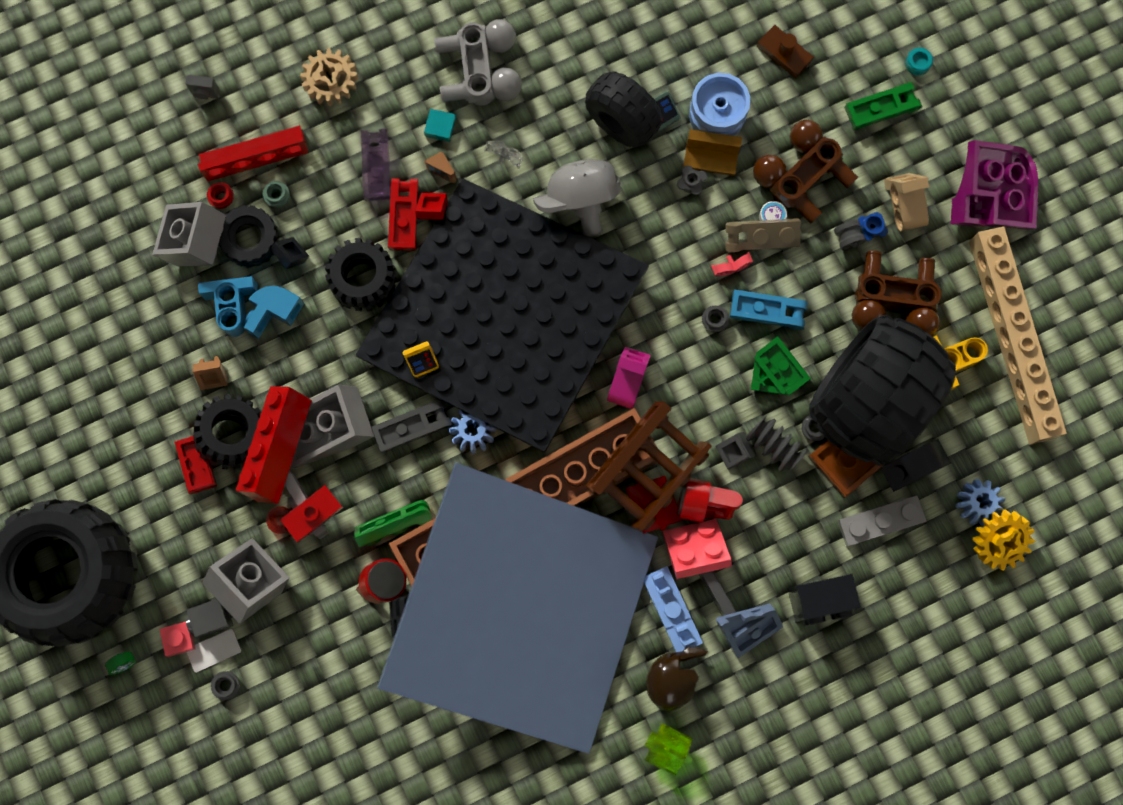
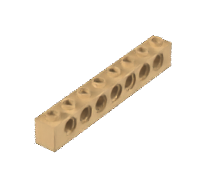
[969,226,1067,445]

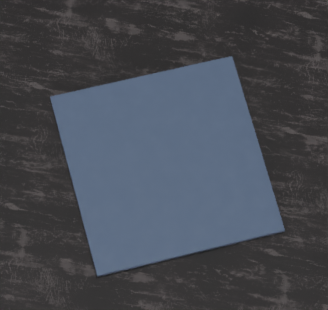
[377,463,658,754]

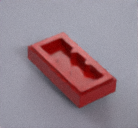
[175,436,217,495]
[280,485,343,543]

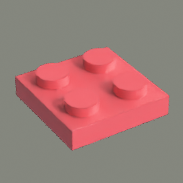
[663,519,732,579]

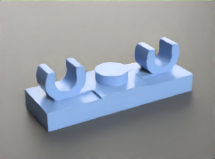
[644,566,703,652]

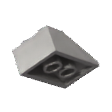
[291,384,374,468]

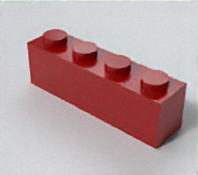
[235,386,312,504]

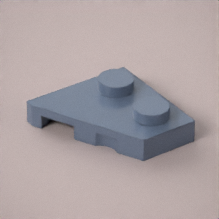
[716,604,783,658]

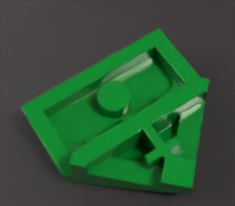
[751,336,811,395]

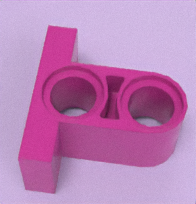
[607,347,651,409]

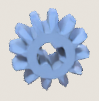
[449,410,496,454]
[955,479,1005,527]

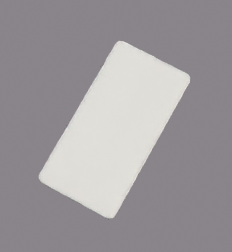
[187,629,241,672]

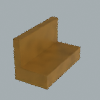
[683,129,742,176]

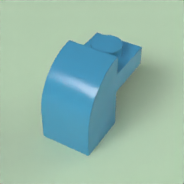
[244,286,304,339]

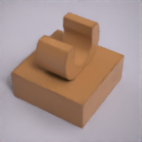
[193,356,227,390]

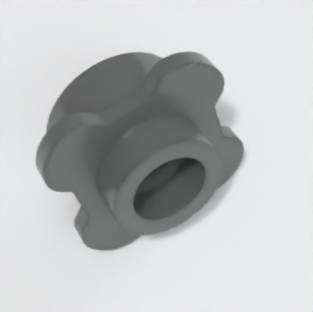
[677,165,707,195]

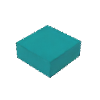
[424,109,456,142]

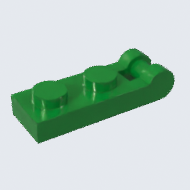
[844,82,922,130]
[354,500,431,547]

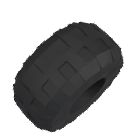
[585,71,662,148]

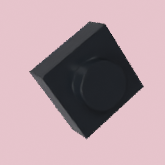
[270,237,309,269]

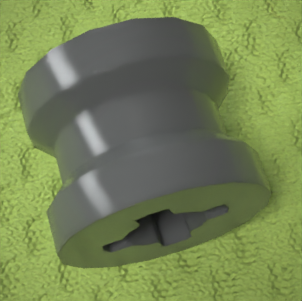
[834,220,866,250]

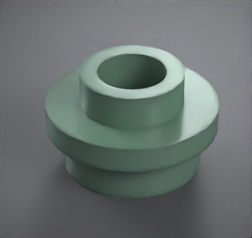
[263,181,290,208]

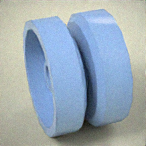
[689,73,750,136]

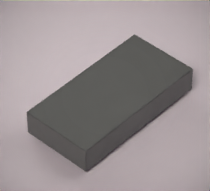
[698,571,736,616]

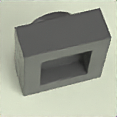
[186,74,219,100]

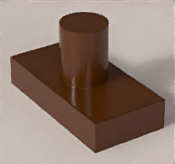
[756,24,814,79]

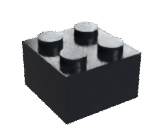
[787,574,861,626]

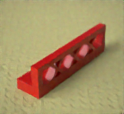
[198,126,309,182]

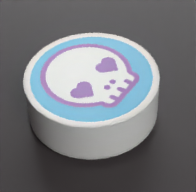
[759,201,787,220]

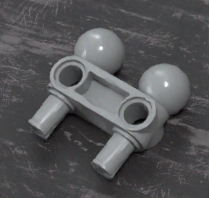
[434,19,522,106]

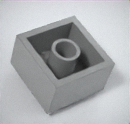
[152,202,226,267]
[202,538,290,624]

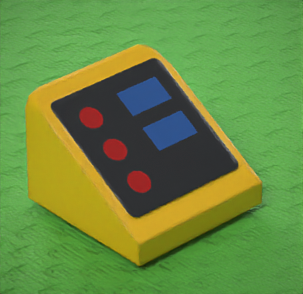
[402,341,439,377]

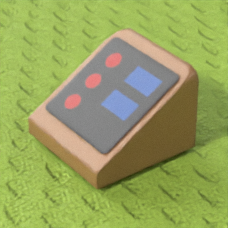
[425,152,457,184]

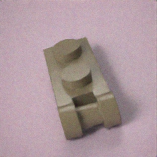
[726,218,801,252]

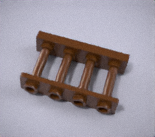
[585,401,712,532]

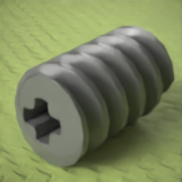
[746,415,808,472]

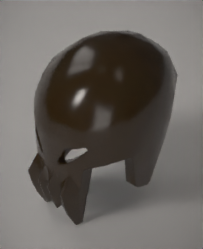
[646,647,708,712]

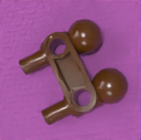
[753,120,858,224]
[852,250,941,337]

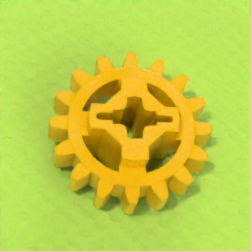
[973,510,1035,571]

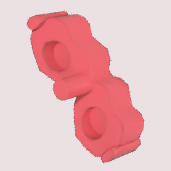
[711,252,753,277]

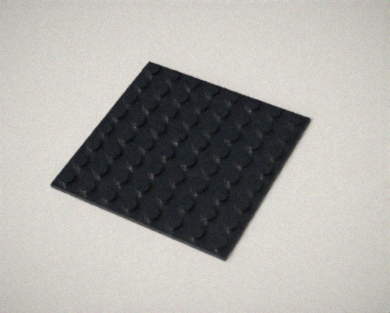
[355,178,649,453]

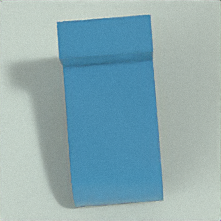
[198,276,258,337]

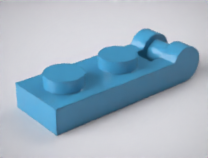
[729,289,808,330]

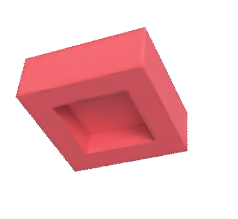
[160,621,196,657]

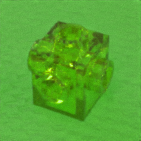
[644,723,693,776]

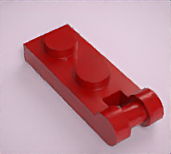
[388,178,419,251]

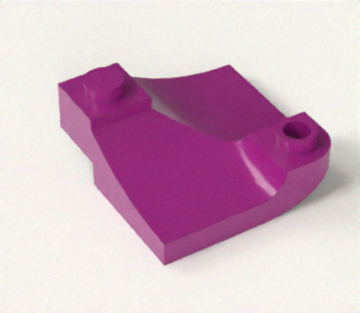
[951,140,1038,230]

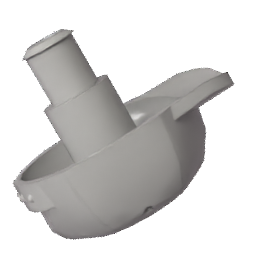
[533,159,622,237]

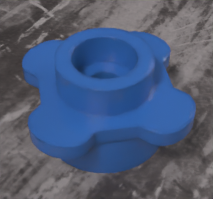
[858,212,888,241]

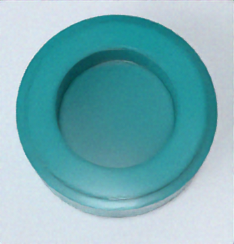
[905,48,933,76]

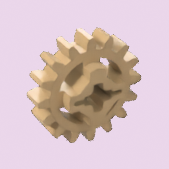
[300,48,359,106]

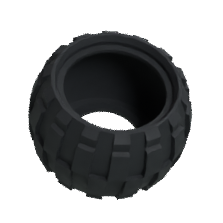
[809,315,956,466]
[0,499,138,647]

